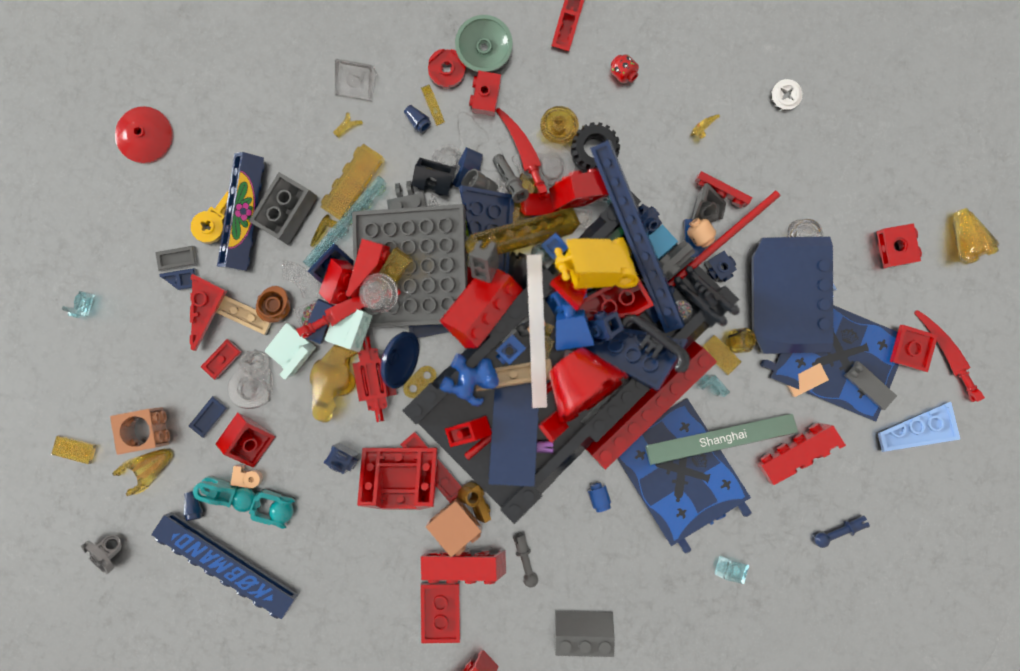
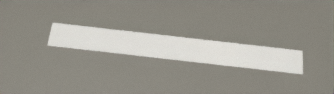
[527,254,547,408]

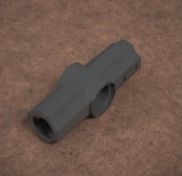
[641,240,695,288]

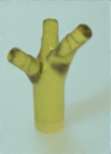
[333,112,362,137]

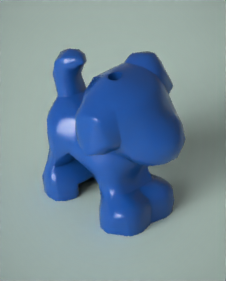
[440,353,499,406]

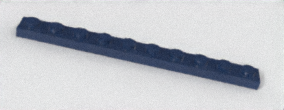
[590,140,685,333]

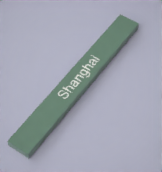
[645,414,798,465]

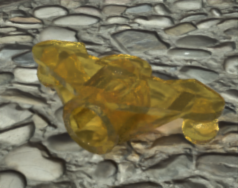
[310,344,358,423]

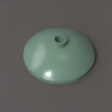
[455,15,513,72]

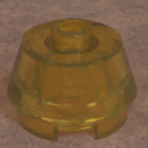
[540,106,579,144]

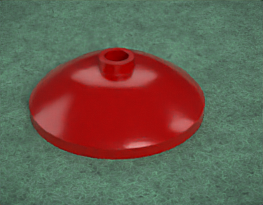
[115,106,173,163]

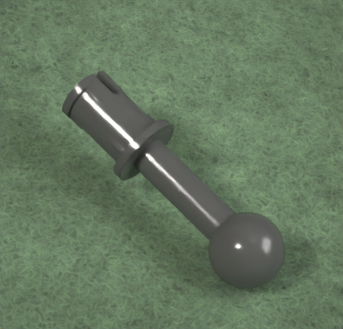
[513,533,538,588]

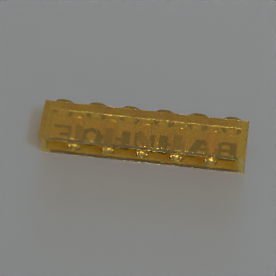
[465,207,580,255]

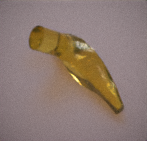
[691,114,720,139]
[310,214,338,247]

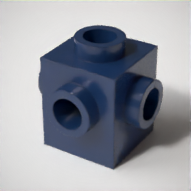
[638,204,662,235]
[705,251,737,282]
[588,310,624,341]

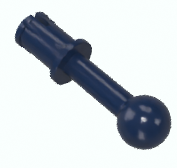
[814,515,870,548]

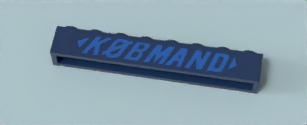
[151,512,298,620]

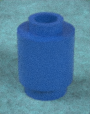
[587,482,611,513]

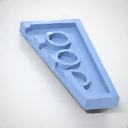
[878,402,960,452]

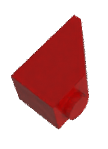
[538,411,569,443]
[445,416,492,447]

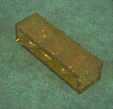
[321,144,384,222]

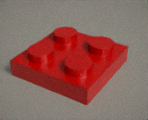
[890,325,938,372]

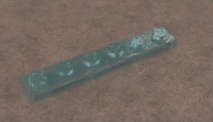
[303,176,387,268]

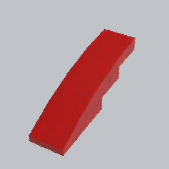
[551,0,585,51]

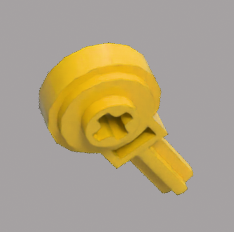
[191,190,229,244]

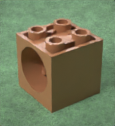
[110,407,170,455]
[426,497,482,557]

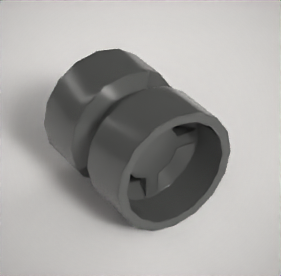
[461,169,497,191]

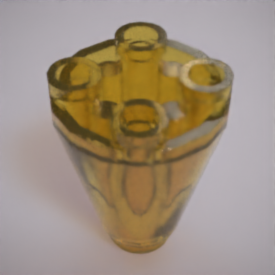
[953,208,999,264]

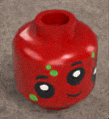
[611,54,639,83]

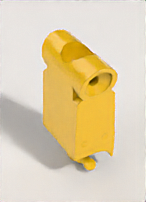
[555,237,639,289]

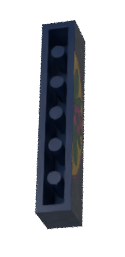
[217,152,265,271]

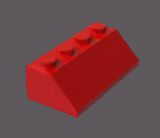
[440,269,523,348]

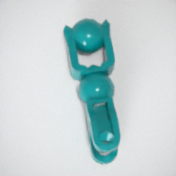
[193,476,295,529]

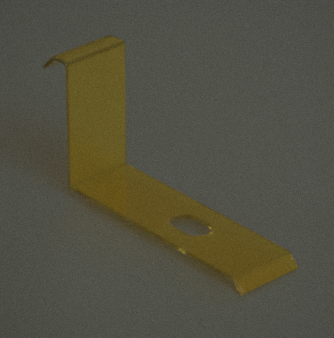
[421,84,445,126]

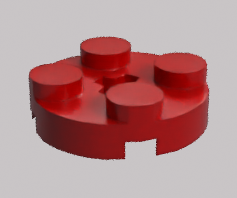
[428,49,466,89]

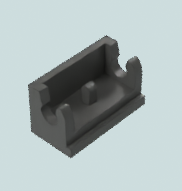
[469,240,499,283]

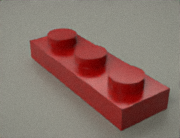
[694,171,753,208]

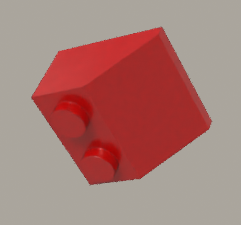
[215,412,276,468]

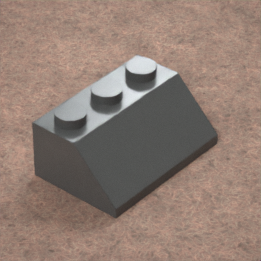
[249,172,318,245]
[554,611,615,657]

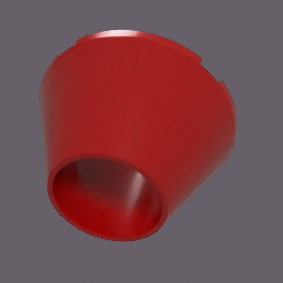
[549,348,628,424]

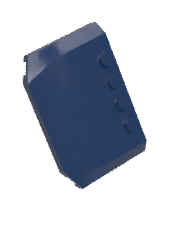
[752,237,833,354]

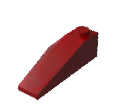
[579,278,654,321]

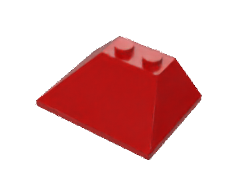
[357,448,438,510]

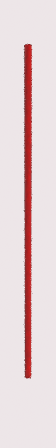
[464,190,780,460]

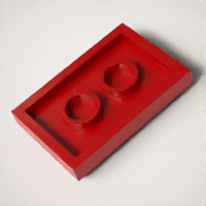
[420,583,460,643]

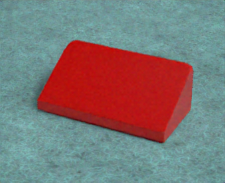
[520,193,560,216]

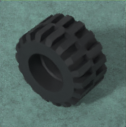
[571,122,620,173]

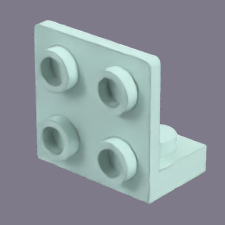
[325,310,372,353]
[265,323,316,380]

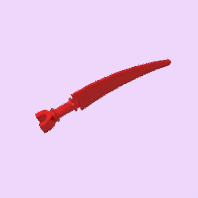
[496,108,547,200]
[296,290,401,339]
[914,310,985,402]

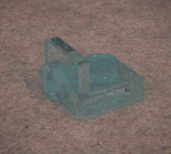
[62,291,95,318]
[697,374,730,397]
[715,556,749,584]

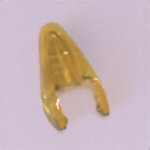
[112,449,171,496]

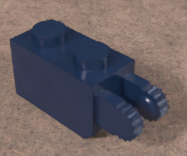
[323,443,359,474]

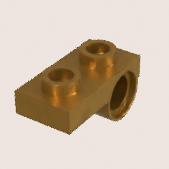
[458,482,491,523]

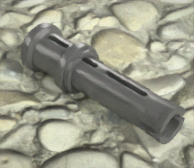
[493,154,529,203]

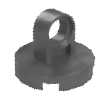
[81,535,122,574]

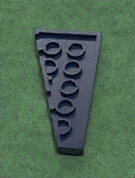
[459,185,514,274]
[555,328,688,392]

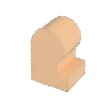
[230,464,263,488]

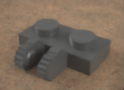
[387,180,427,209]

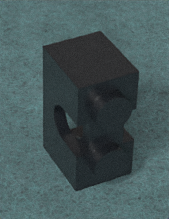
[411,158,456,196]

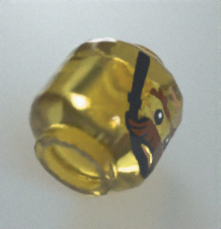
[726,328,756,353]

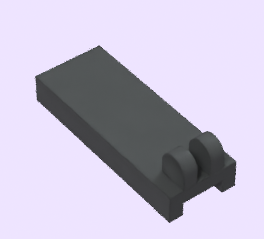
[844,361,897,410]

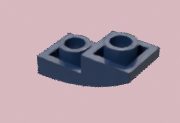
[452,147,483,188]
[306,299,334,344]

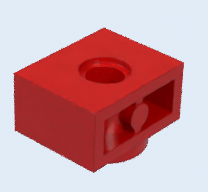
[876,223,922,268]

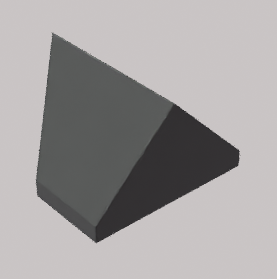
[692,183,726,223]

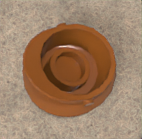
[256,286,291,323]

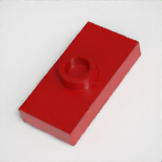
[200,339,242,380]

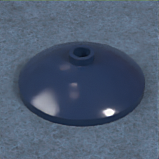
[380,331,419,389]

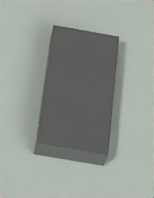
[155,246,198,271]

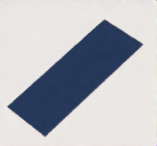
[488,383,539,487]

